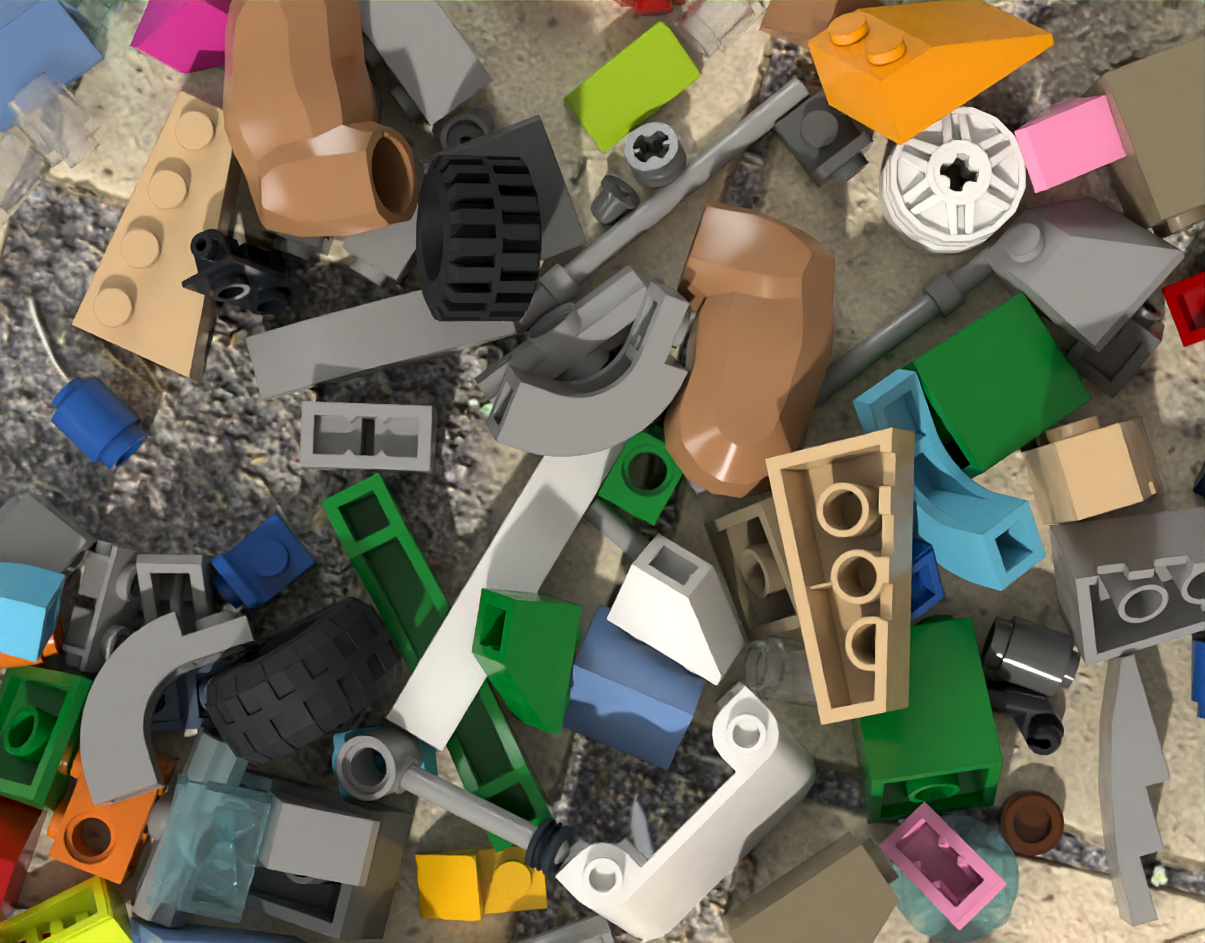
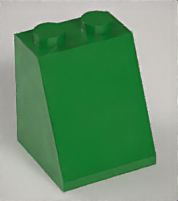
[901,291,1092,479]
[851,614,1003,824]

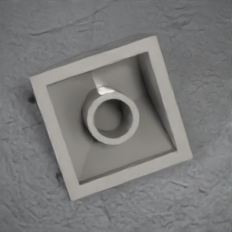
[984,197,1185,353]

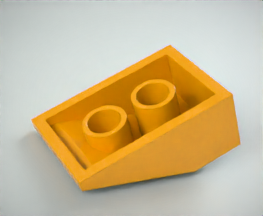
[807,0,1054,145]

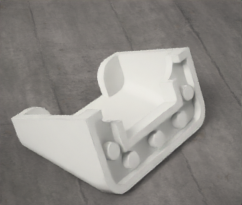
[555,680,816,940]

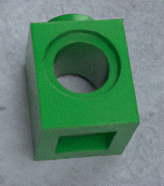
[598,423,683,527]

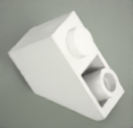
[607,533,746,686]

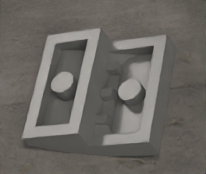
[420,114,587,261]

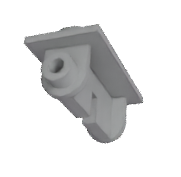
[62,540,153,673]

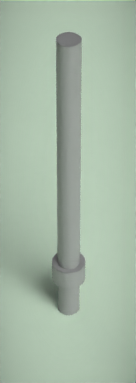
[517,77,810,336]
[683,247,995,496]

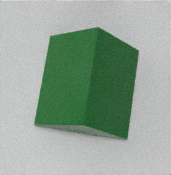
[0,666,93,814]

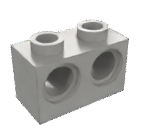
[299,401,438,474]

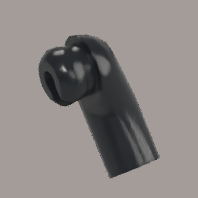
[985,679,1064,755]

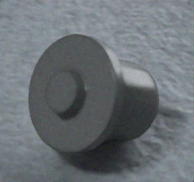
[591,175,640,225]

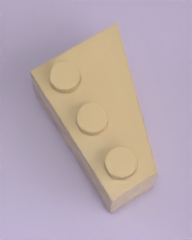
[1021,416,1164,525]

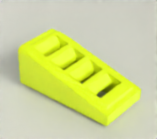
[0,875,134,943]

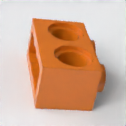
[47,748,179,885]

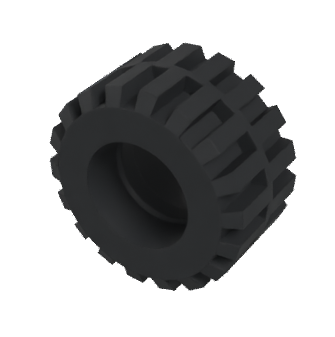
[416,155,542,322]

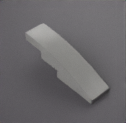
[246,290,520,400]
[1098,653,1171,927]

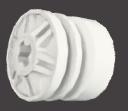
[879,107,1026,255]

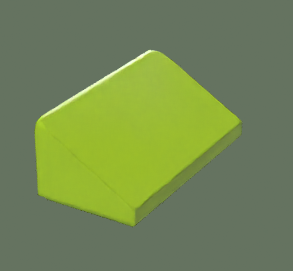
[563,20,701,155]

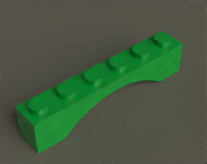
[321,472,557,853]

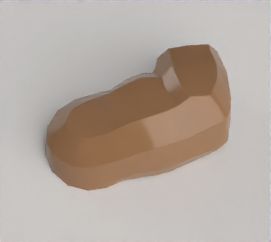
[223,0,420,237]
[663,200,835,499]

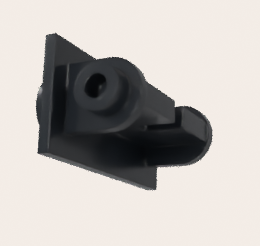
[181,229,310,315]

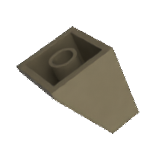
[1080,35,1205,240]
[704,497,801,642]
[723,831,899,943]

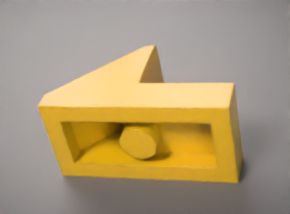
[415,844,548,921]

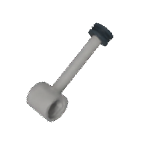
[336,725,574,877]

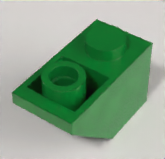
[471,588,582,734]

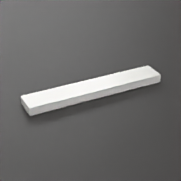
[385,439,628,752]

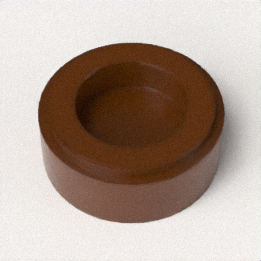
[997,790,1064,856]

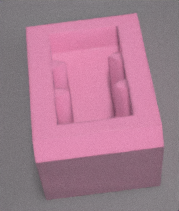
[1014,95,1126,193]
[879,802,1007,931]

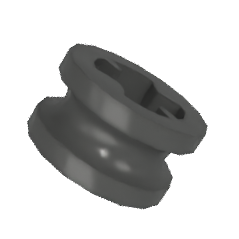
[624,122,686,187]

